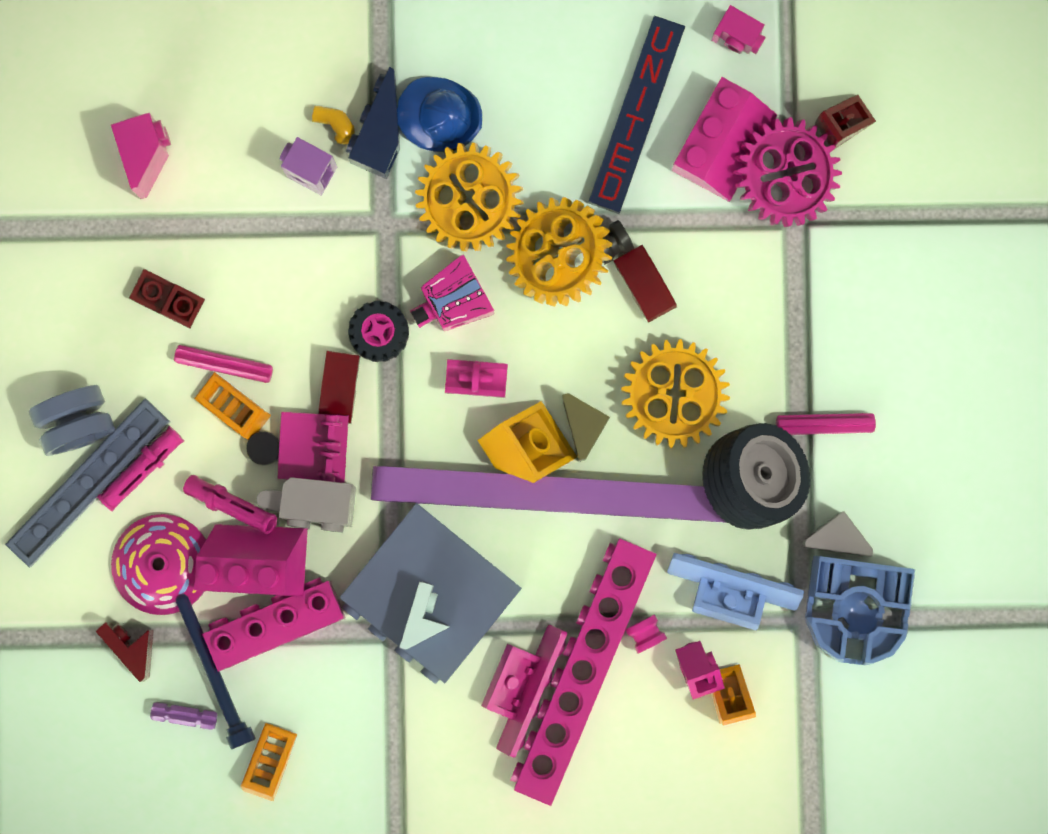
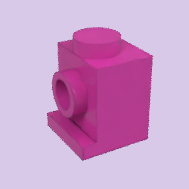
[711,5,766,54]
[675,641,725,700]

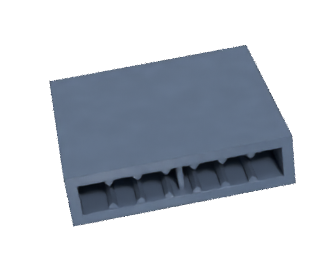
[340,503,522,684]

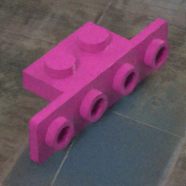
[481,625,567,758]

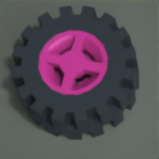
[348,300,409,362]

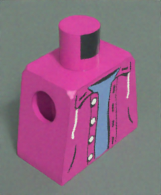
[410,254,495,332]

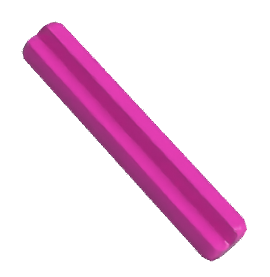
[174,345,273,383]
[776,413,876,435]

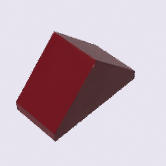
[815,94,876,150]

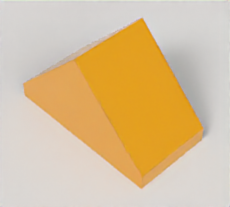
[712,664,756,725]

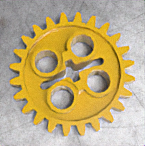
[415,143,524,252]
[506,197,612,307]
[621,339,730,449]

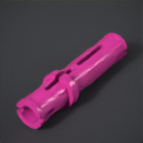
[97,426,185,512]
[183,475,277,535]

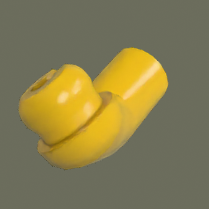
[312,105,355,145]

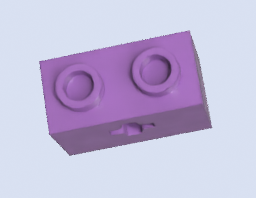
[279,137,338,196]

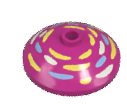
[111,514,206,615]

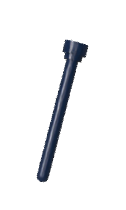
[176,594,256,750]

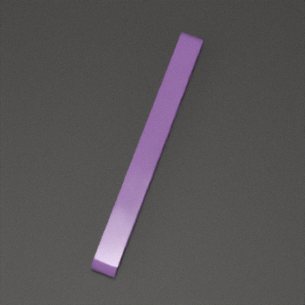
[370,466,727,523]

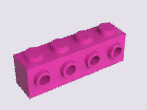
[203,577,346,671]

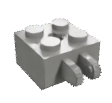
[256,477,356,533]

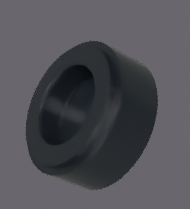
[246,431,280,466]

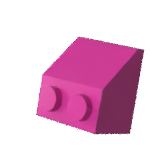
[111,112,171,199]

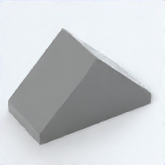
[802,511,873,557]

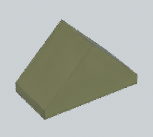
[562,393,610,462]

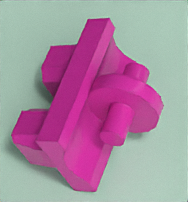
[445,359,508,398]

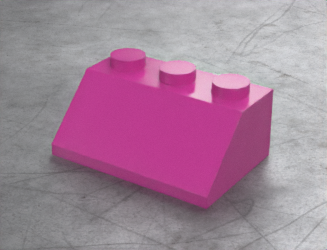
[671,77,777,202]
[194,524,308,597]

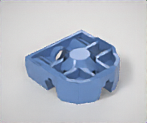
[805,556,916,666]

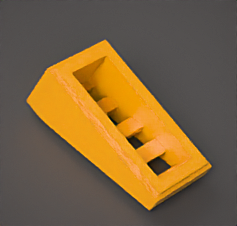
[194,372,271,440]
[241,723,297,801]

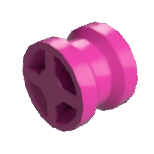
[625,614,667,654]

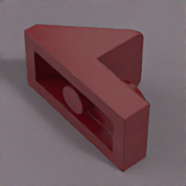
[96,622,154,682]

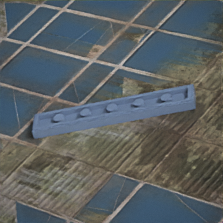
[5,398,171,568]

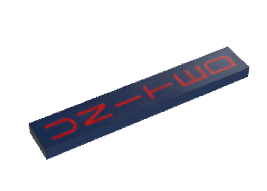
[588,15,685,214]

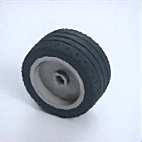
[702,423,811,530]

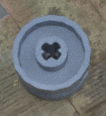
[28,385,116,456]

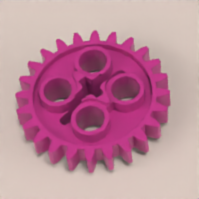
[733,117,842,227]

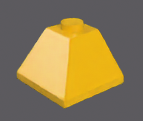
[477,401,577,483]

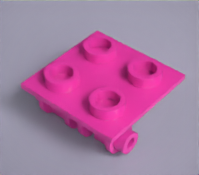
[277,412,349,483]

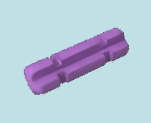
[150,702,218,730]

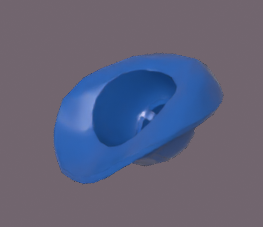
[397,77,482,152]

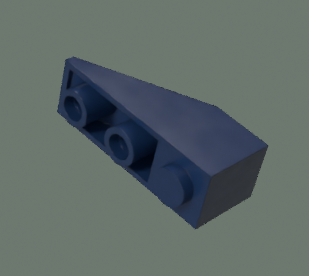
[346,67,400,179]

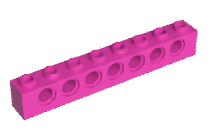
[510,538,657,806]

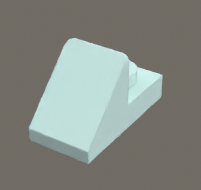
[399,582,450,650]

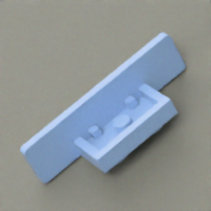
[667,553,804,631]

